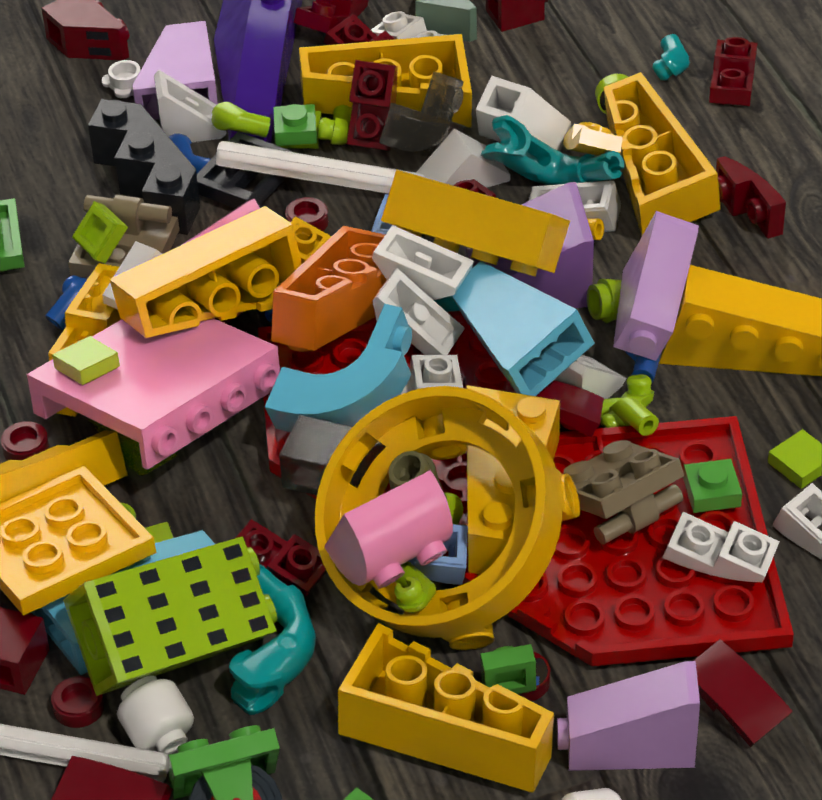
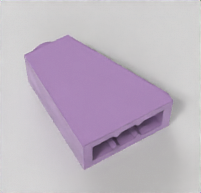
[133,21,218,120]
[613,211,699,361]
[557,661,700,771]

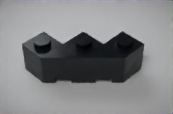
[88,99,200,235]

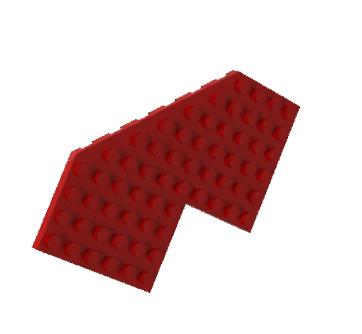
[258,311,794,666]

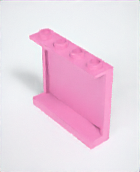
[27,318,280,470]

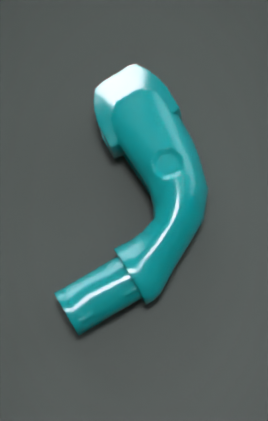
[481,115,625,185]
[229,564,316,715]

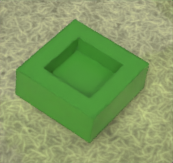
[273,104,317,146]
[683,459,742,513]
[480,644,536,694]

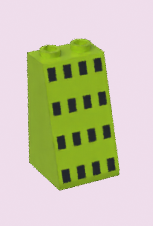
[63,536,277,696]

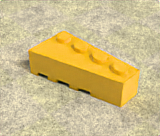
[299,34,472,127]
[603,72,720,236]
[381,169,570,277]
[110,206,302,338]
[659,265,822,376]
[467,385,560,575]
[338,623,554,793]

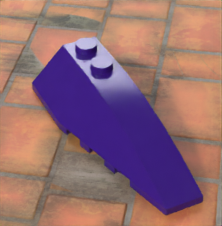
[214,0,302,144]

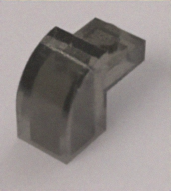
[379,71,466,156]

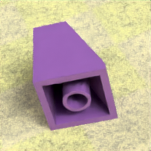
[465,182,594,308]

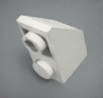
[476,76,571,151]

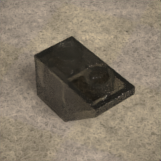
[279,415,386,495]

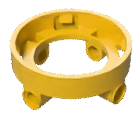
[315,386,580,650]

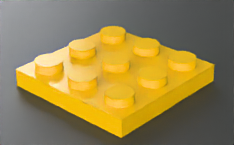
[0,466,157,616]

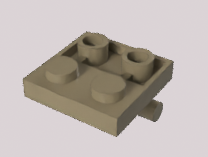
[68,195,179,278]
[564,440,684,545]

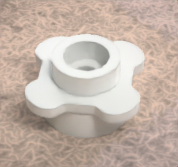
[102,60,141,98]

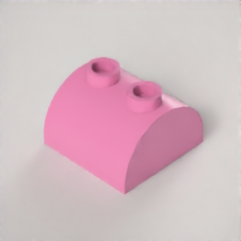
[324,470,453,589]

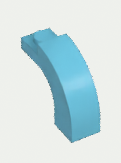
[265,304,412,436]

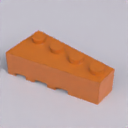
[271,226,387,352]

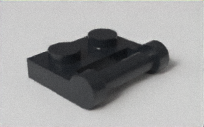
[197,132,294,209]

